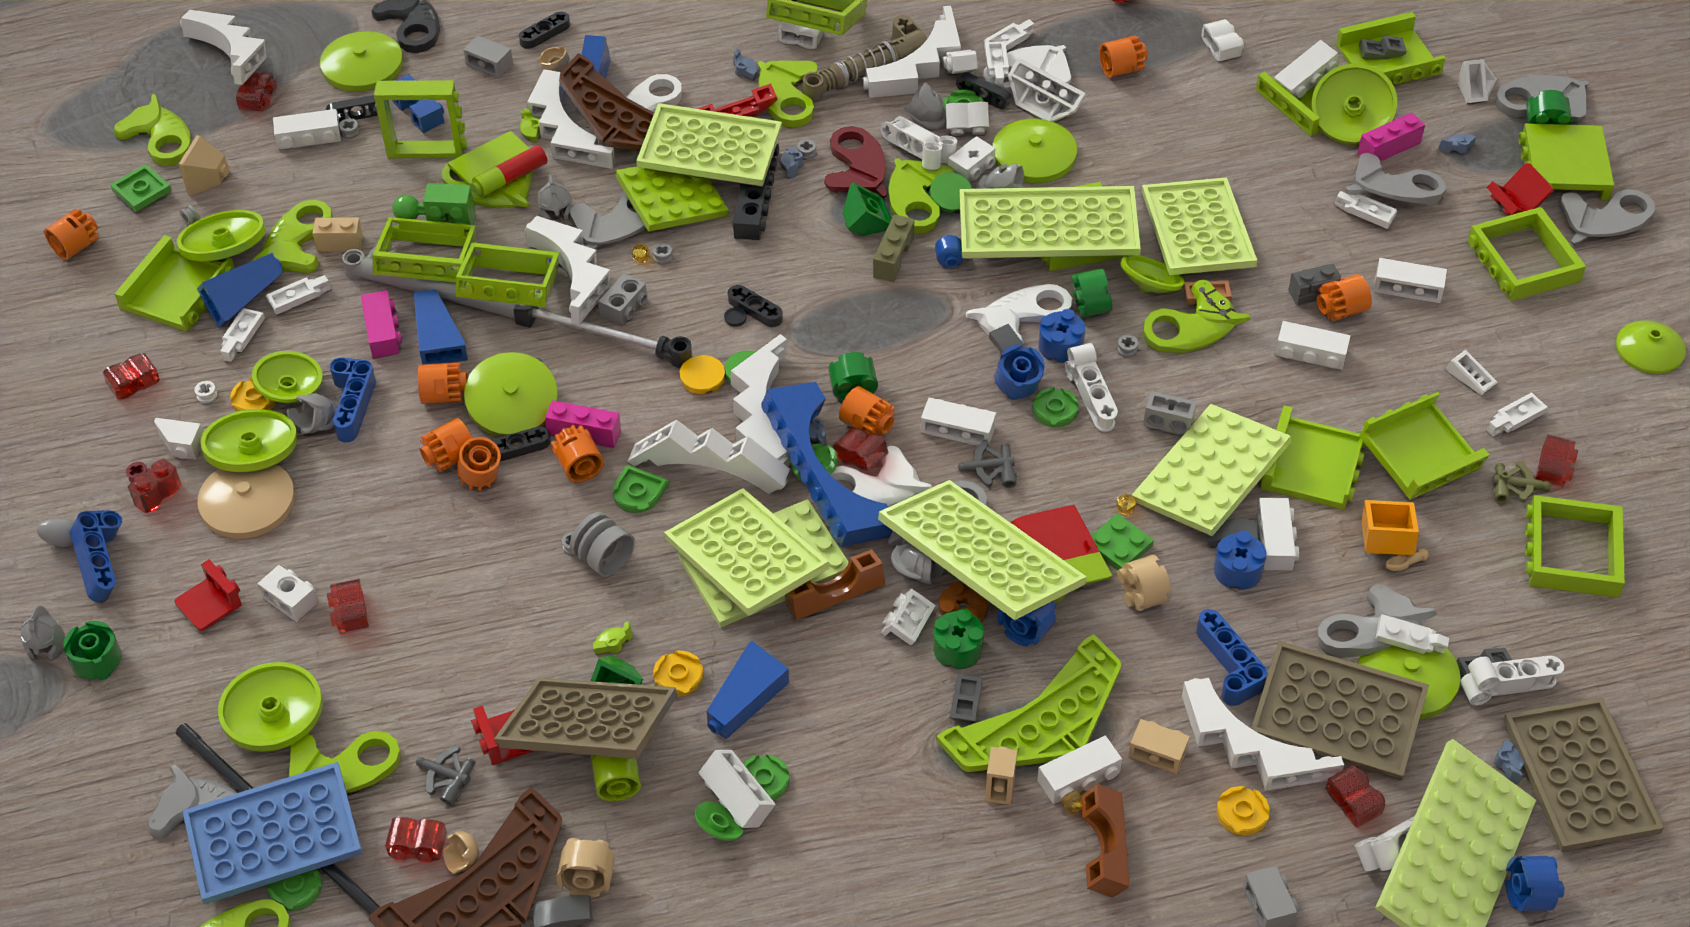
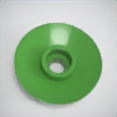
[694,802,744,841]

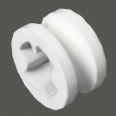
[195,381,217,404]

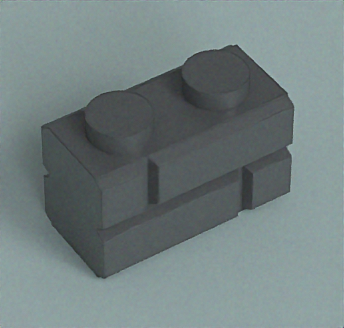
[1288,263,1342,305]

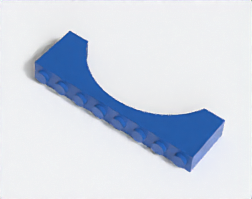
[761,382,893,547]

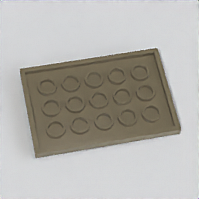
[1251,641,1429,780]
[494,678,678,759]
[1503,697,1664,852]

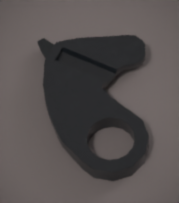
[371,0,440,53]

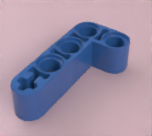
[330,358,376,442]
[70,510,122,603]
[1197,609,1267,706]

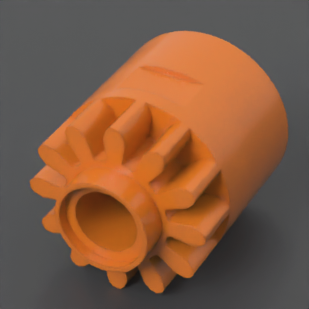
[1099,35,1148,78]
[43,208,99,260]
[1317,274,1372,322]
[418,363,468,404]
[839,386,895,440]
[420,418,472,472]
[551,425,604,482]
[457,437,501,492]

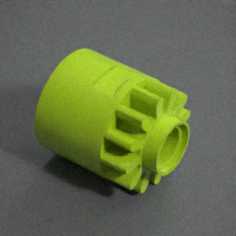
[591,755,641,801]

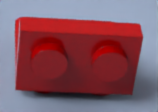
[1486,163,1553,216]
[174,559,242,631]
[471,705,533,766]

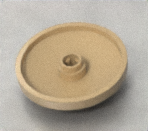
[197,464,295,539]

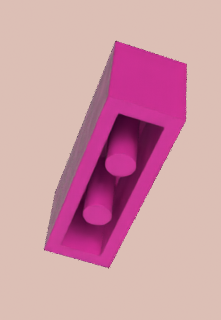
[1358,112,1425,162]
[361,290,402,358]
[545,400,621,448]

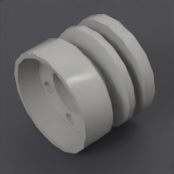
[569,512,635,577]

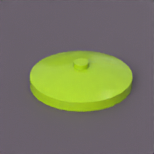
[320,31,403,92]
[1311,63,1398,145]
[993,119,1077,183]
[177,210,266,261]
[464,352,558,437]
[200,409,297,472]
[1358,645,1460,719]
[218,662,323,752]

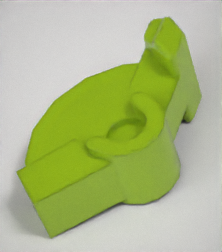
[520,109,540,142]
[593,621,633,655]

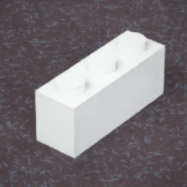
[1274,40,1339,99]
[273,109,341,150]
[1373,258,1447,303]
[1275,321,1351,370]
[921,398,996,446]
[1257,498,1299,570]
[1037,735,1122,805]
[698,750,776,828]

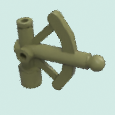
[1493,461,1551,504]

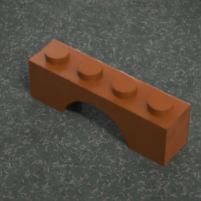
[785,549,885,620]
[1081,784,1130,898]

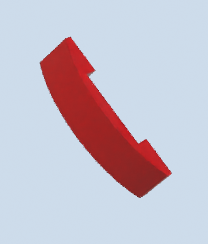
[697,83,778,117]

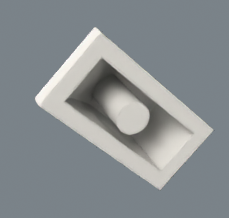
[154,418,203,460]

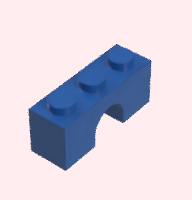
[392,74,444,133]

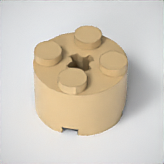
[1117,555,1171,611]
[556,838,615,898]

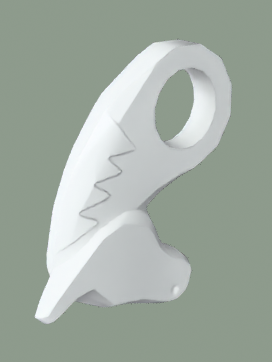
[983,45,1071,94]
[627,74,682,112]
[965,284,1072,345]
[831,446,932,507]

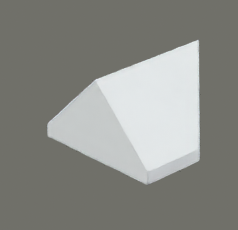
[1457,59,1497,103]

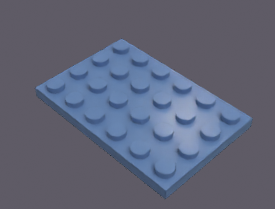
[182,762,363,905]

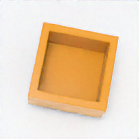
[1361,500,1419,556]

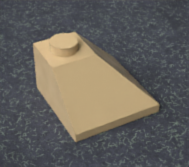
[179,135,229,196]

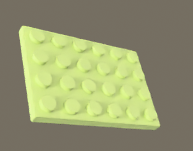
[637,103,782,186]
[1142,177,1257,275]
[1131,404,1291,536]
[664,488,829,616]
[678,499,848,628]

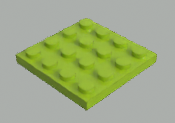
[615,166,729,232]

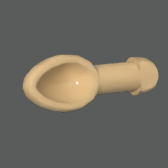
[1386,549,1429,571]

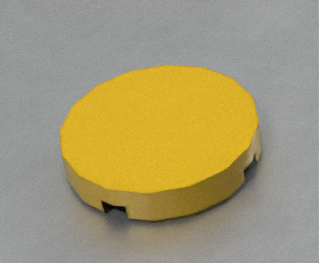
[679,355,725,395]
[230,377,276,412]
[653,650,704,697]
[1216,786,1270,836]

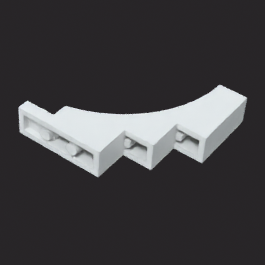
[863,6,961,98]
[180,10,267,85]
[527,69,615,169]
[525,216,610,325]
[731,334,791,467]
[628,419,790,494]
[1182,678,1344,791]

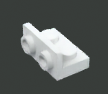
[881,588,935,645]

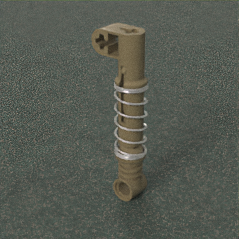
[802,15,927,101]

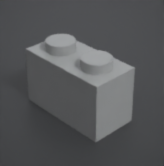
[463,35,513,78]
[1243,866,1299,927]

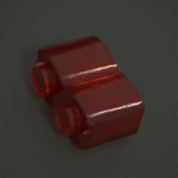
[236,71,277,112]
[103,353,160,400]
[832,428,889,471]
[1535,434,1578,487]
[128,459,181,513]
[327,579,369,633]
[1325,765,1386,828]
[385,817,447,863]

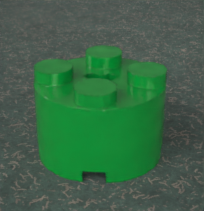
[1526,90,1572,125]
[1071,269,1113,319]
[828,352,878,404]
[933,609,984,669]
[63,621,122,680]

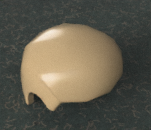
[538,46,570,72]
[443,830,479,874]

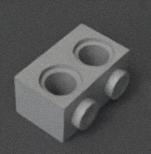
[598,273,648,326]
[1143,391,1197,435]

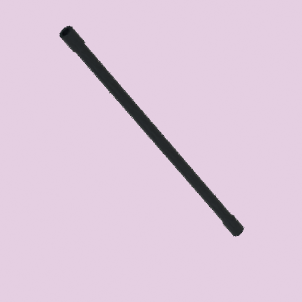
[176,723,380,915]

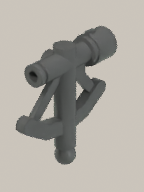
[958,440,1017,488]
[416,744,476,806]

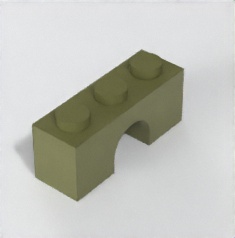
[873,214,915,282]

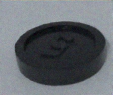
[724,307,747,327]

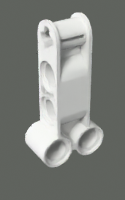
[880,116,957,170]
[1065,343,1118,432]
[1460,656,1564,706]
[1354,816,1415,871]

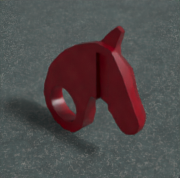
[824,126,887,198]

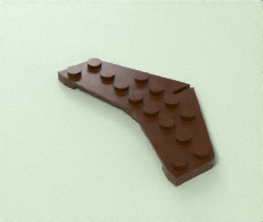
[559,53,655,151]
[369,786,562,927]

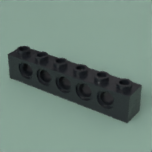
[733,144,779,240]

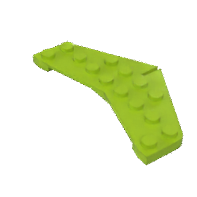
[936,634,1121,772]

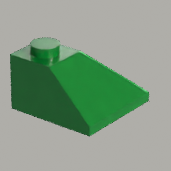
[842,182,892,236]
[591,656,643,685]

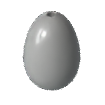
[37,518,74,547]

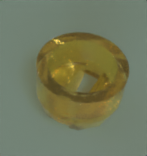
[632,243,650,263]
[1116,493,1136,515]
[1061,790,1082,814]

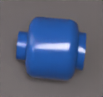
[935,235,964,267]

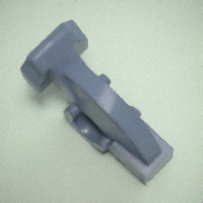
[733,49,757,81]
[1439,134,1476,154]
[781,146,804,178]
[809,418,827,446]
[1494,740,1524,784]

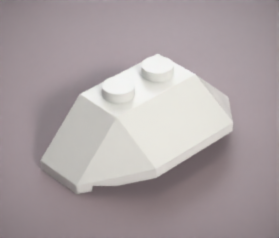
[1008,58,1087,122]

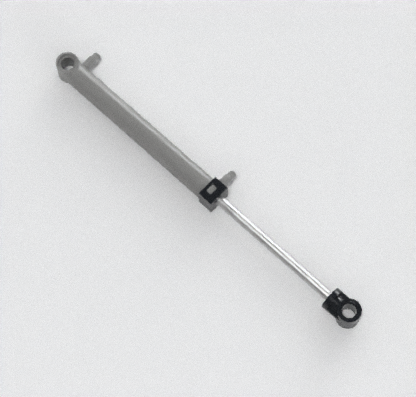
[342,246,692,368]

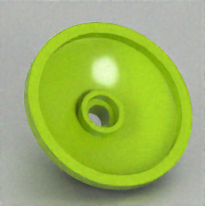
[1120,255,1185,293]
[1616,320,1686,374]
[252,351,323,403]

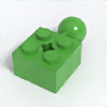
[392,183,476,232]

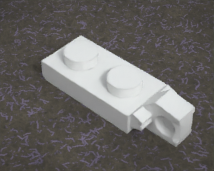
[983,19,1035,51]
[984,41,1009,87]
[1335,191,1397,229]
[266,275,331,315]
[220,308,265,362]
[1487,393,1548,437]
[1375,614,1449,654]

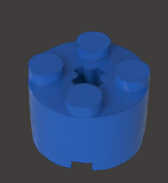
[1038,309,1085,363]
[994,345,1045,400]
[1214,531,1267,590]
[997,601,1056,647]
[1505,856,1564,912]

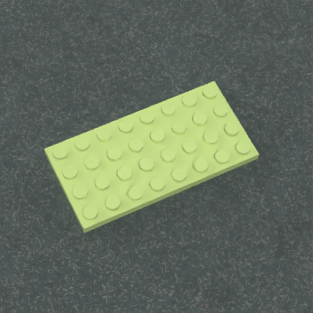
[960,186,1141,258]
[878,480,1087,620]
[1375,739,1536,927]

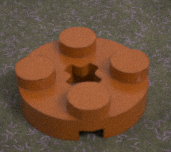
[939,582,988,623]

